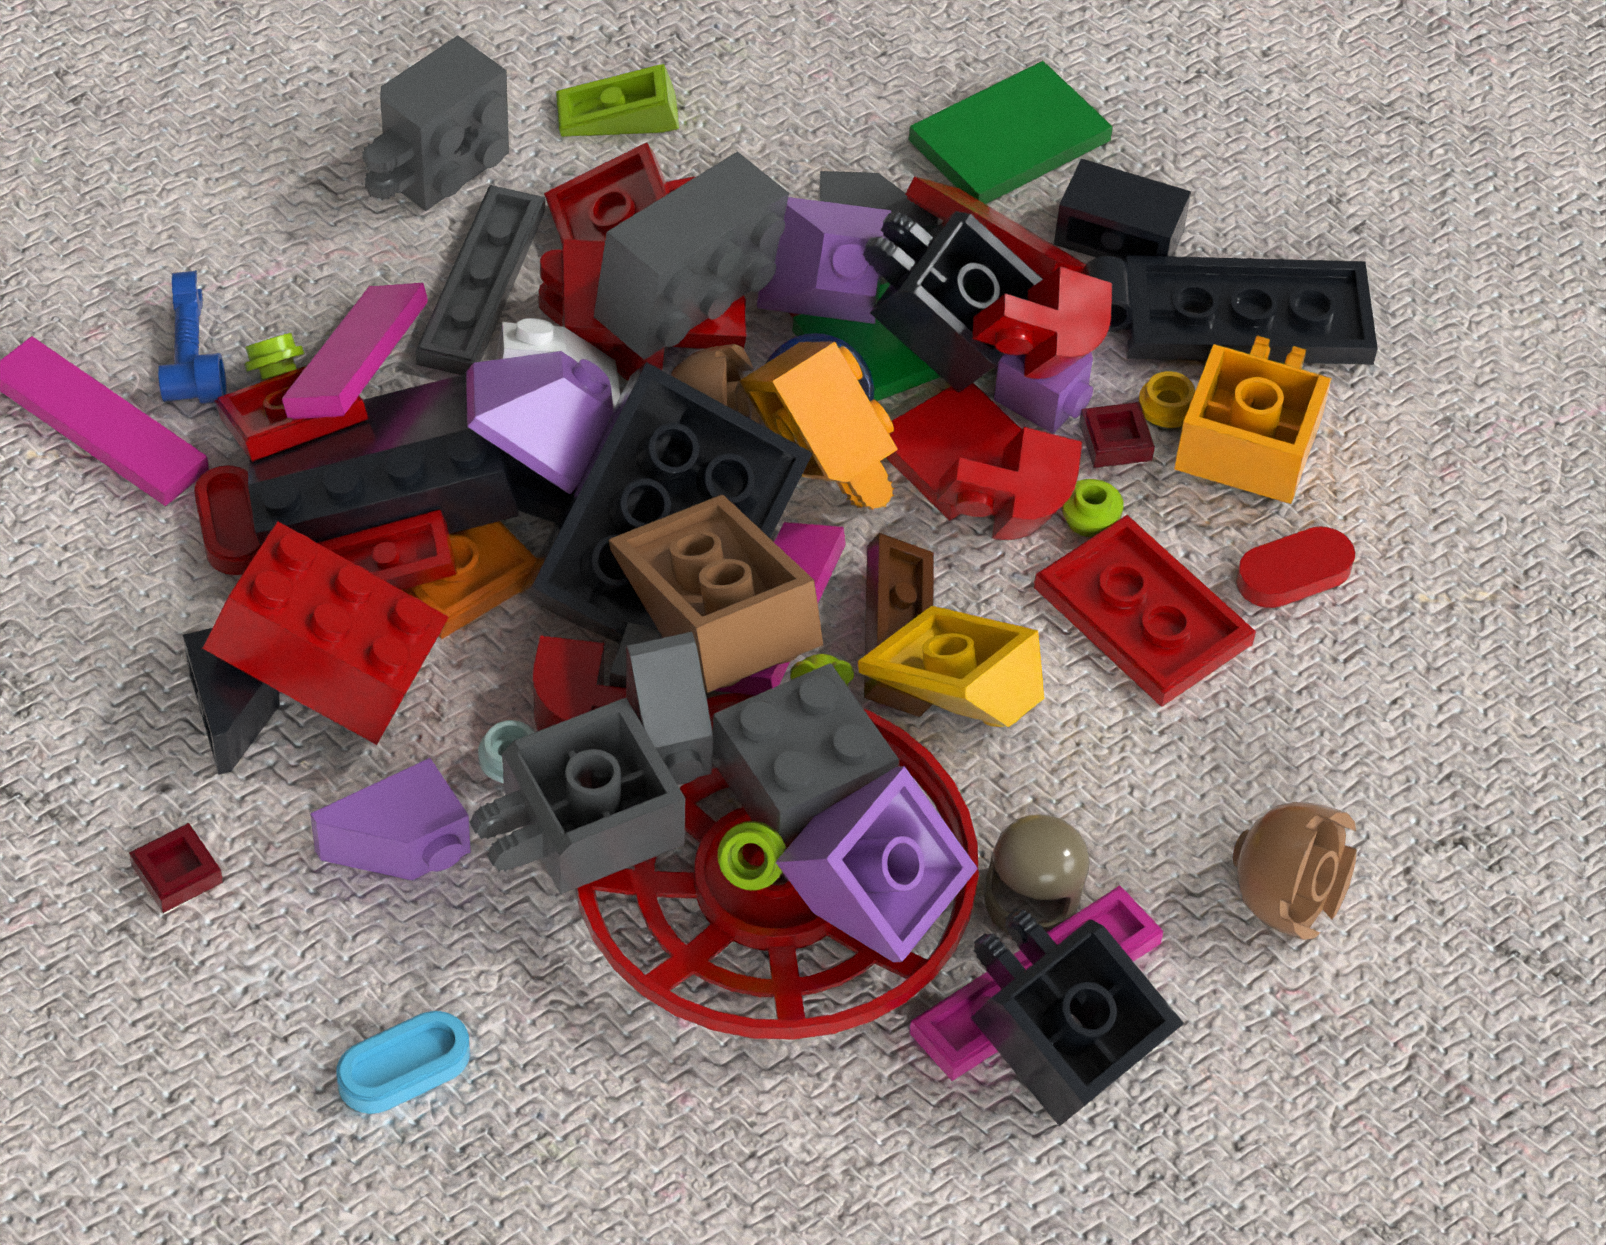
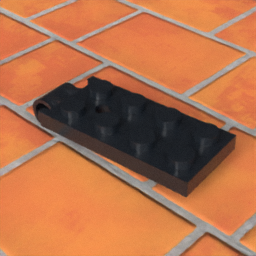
[1082,255,1378,365]

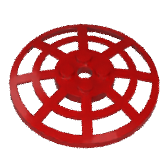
[576,693,979,1040]

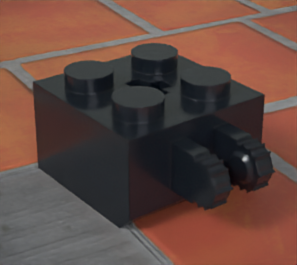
[862,211,1042,393]
[971,909,1184,1127]

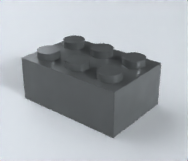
[594,151,789,360]

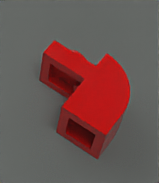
[973,267,1112,379]
[937,427,1082,540]
[533,635,626,731]

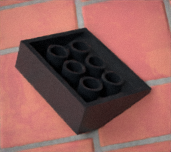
[519,362,813,644]
[248,374,519,546]

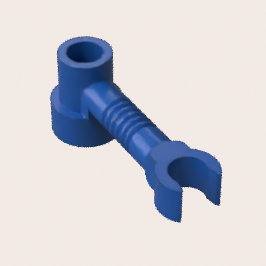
[158,270,227,404]

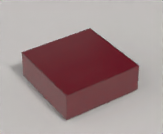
[1079,402,1155,468]
[129,823,223,913]

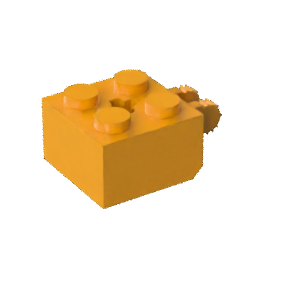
[1174,336,1332,504]
[739,341,898,510]

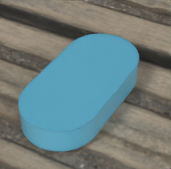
[336,1011,470,1114]

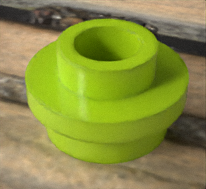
[244,333,305,380]
[1061,479,1124,537]
[718,821,786,890]

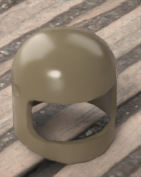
[983,814,1090,935]

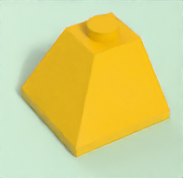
[857,606,1045,727]

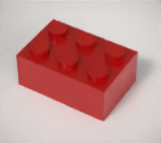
[202,521,449,745]

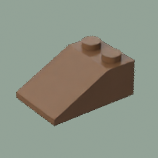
[609,495,823,693]

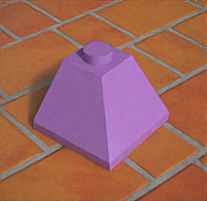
[757,197,891,324]
[466,351,614,494]
[776,766,978,962]

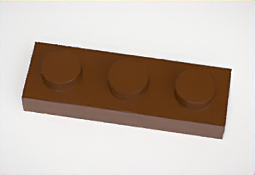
[864,533,934,717]

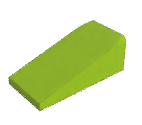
[556,64,679,137]

